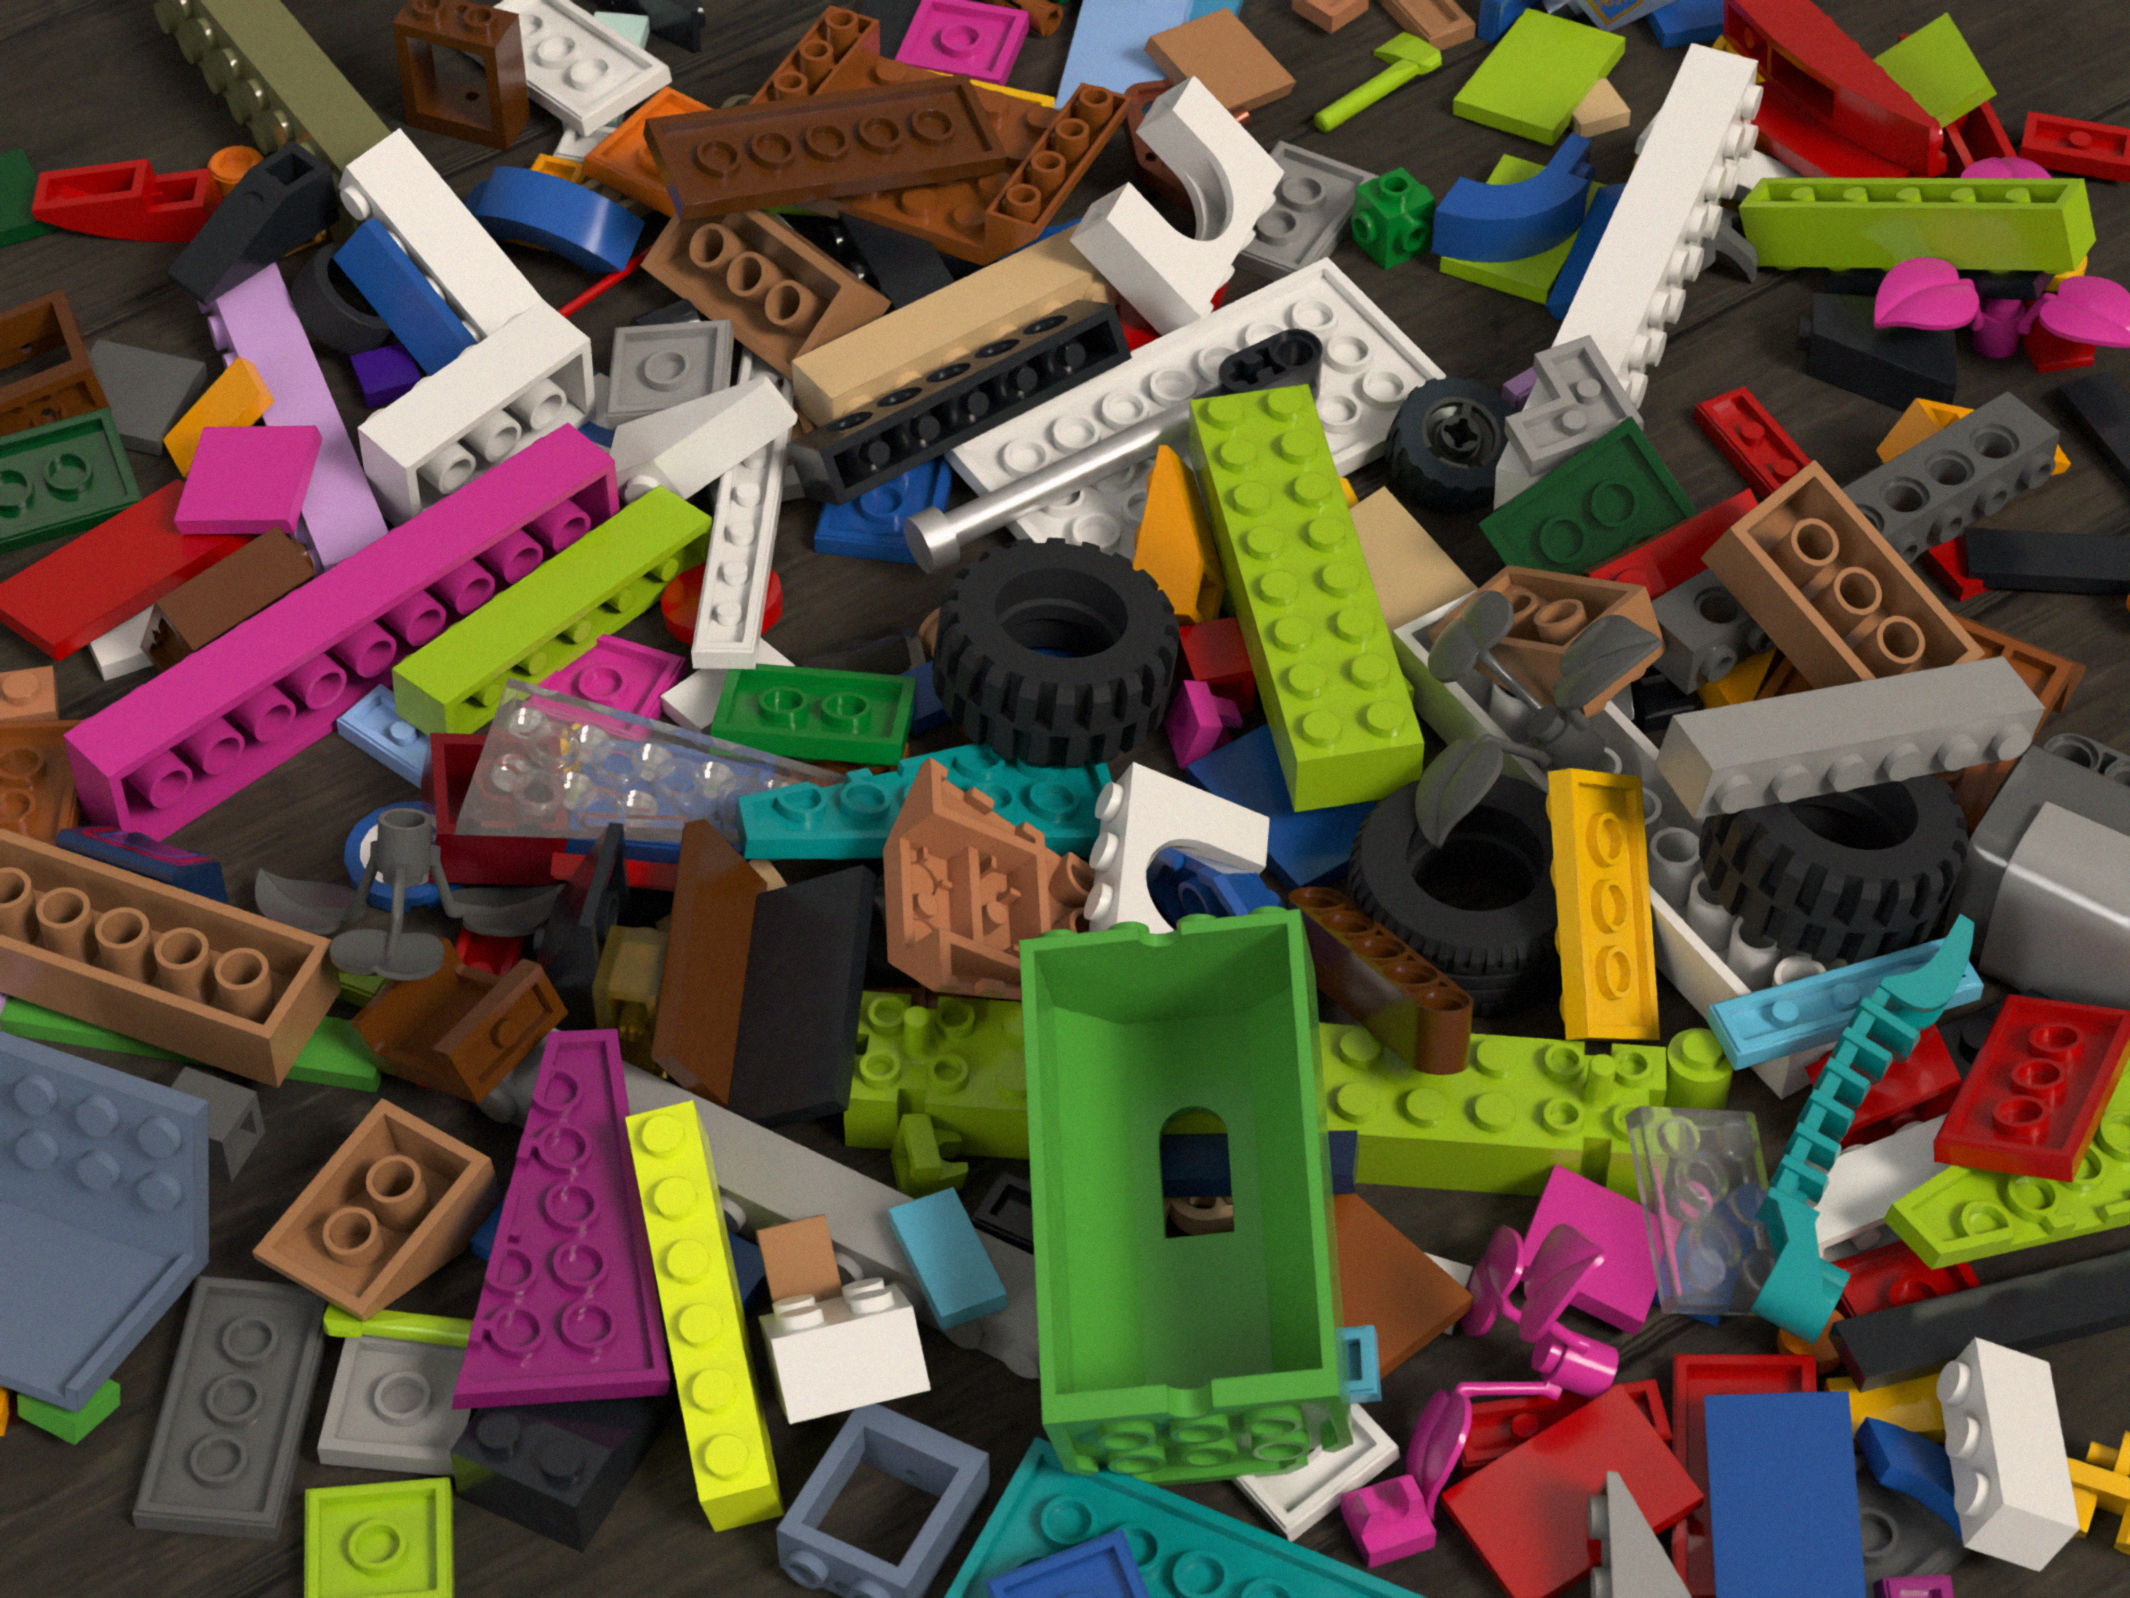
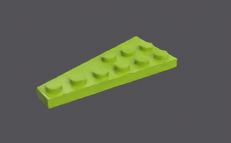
[1883,1058,2130,1270]

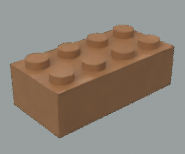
[1701,460,1985,690]

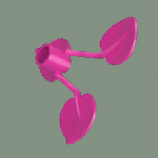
[1874,157,2130,358]
[1405,1224,1618,1521]

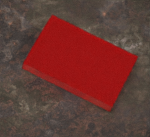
[1441,1384,1704,1598]

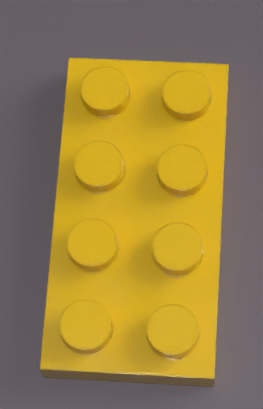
[1546,768,1660,1042]

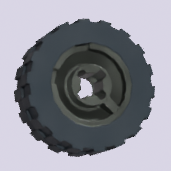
[1385,376,1514,514]

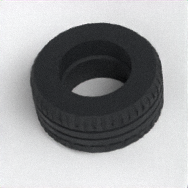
[1346,774,1562,1018]

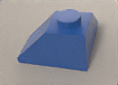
[1146,847,1286,930]

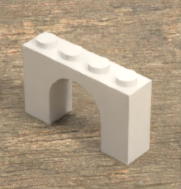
[1069,75,1284,336]
[1084,762,1270,934]

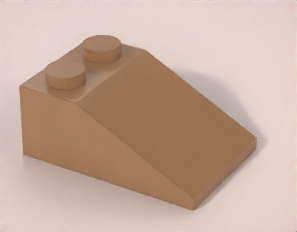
[1427,565,1667,718]
[252,1098,503,1322]

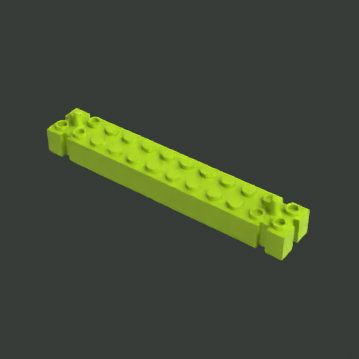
[843,991,1666,1205]

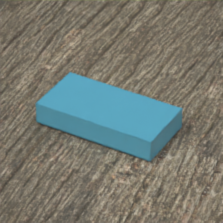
[888,1187,1007,1331]

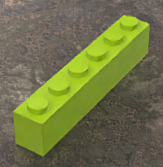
[1738,178,2096,275]
[392,485,712,736]

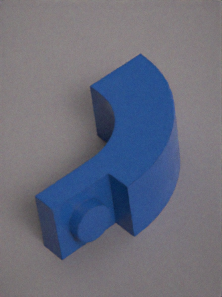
[1432,132,1595,263]
[465,166,645,273]

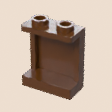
[351,936,568,1104]

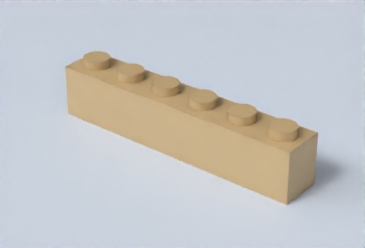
[791,223,1120,428]

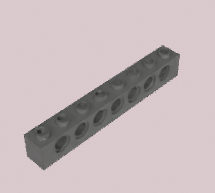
[1651,391,2060,695]

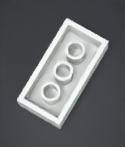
[357,299,597,527]

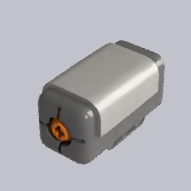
[1942,733,2130,1010]

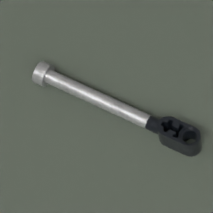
[903,329,1323,574]

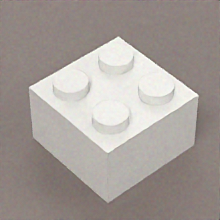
[758,1278,931,1424]

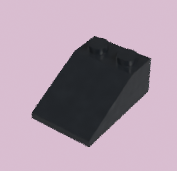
[533,822,637,1031]
[450,1373,680,1553]

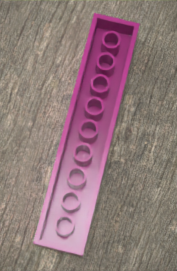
[63,422,620,842]

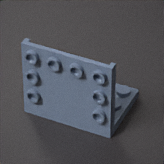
[0,1031,209,1413]

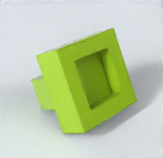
[890,1113,969,1200]

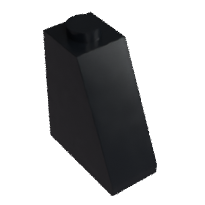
[1796,293,1957,413]

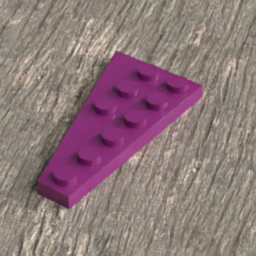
[452,1029,670,1410]

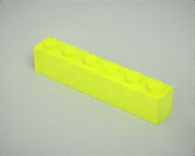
[625,1100,785,1533]

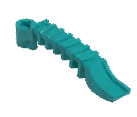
[1750,913,1975,1345]

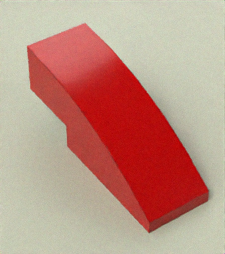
[31,158,223,242]

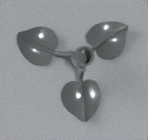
[1415,590,1663,850]
[254,808,565,981]

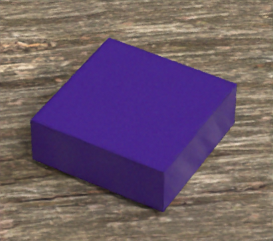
[350,343,422,409]

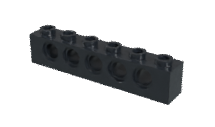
[786,299,1132,506]

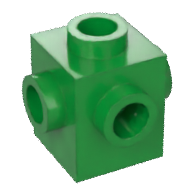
[1351,167,1436,271]

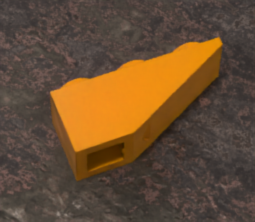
[1133,445,1226,626]

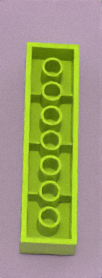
[1188,384,1425,812]

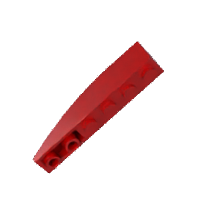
[1723,0,1944,177]

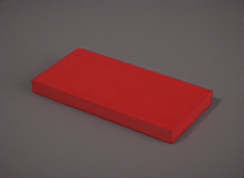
[1750,81,1947,178]
[0,479,254,662]
[1933,994,2130,1183]
[1672,1354,1816,1598]

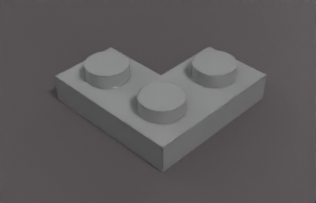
[1504,335,1644,477]

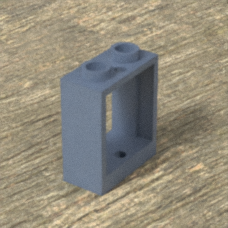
[776,1403,990,1598]

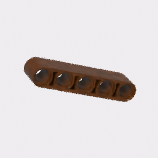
[1287,886,1474,1075]

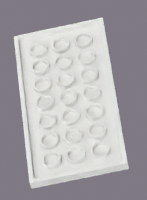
[944,257,1446,564]

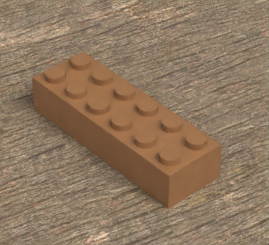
[0,828,341,1088]

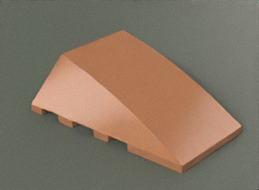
[883,757,1095,1001]

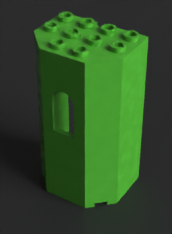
[1019,906,1354,1487]

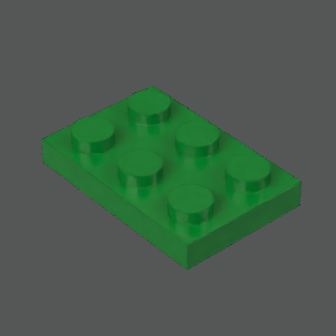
[711,663,917,768]

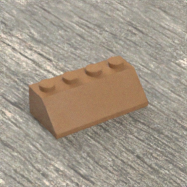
[640,208,891,382]

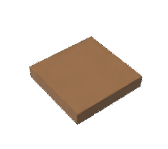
[1144,7,1296,111]

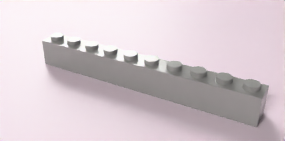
[476,1028,1040,1379]

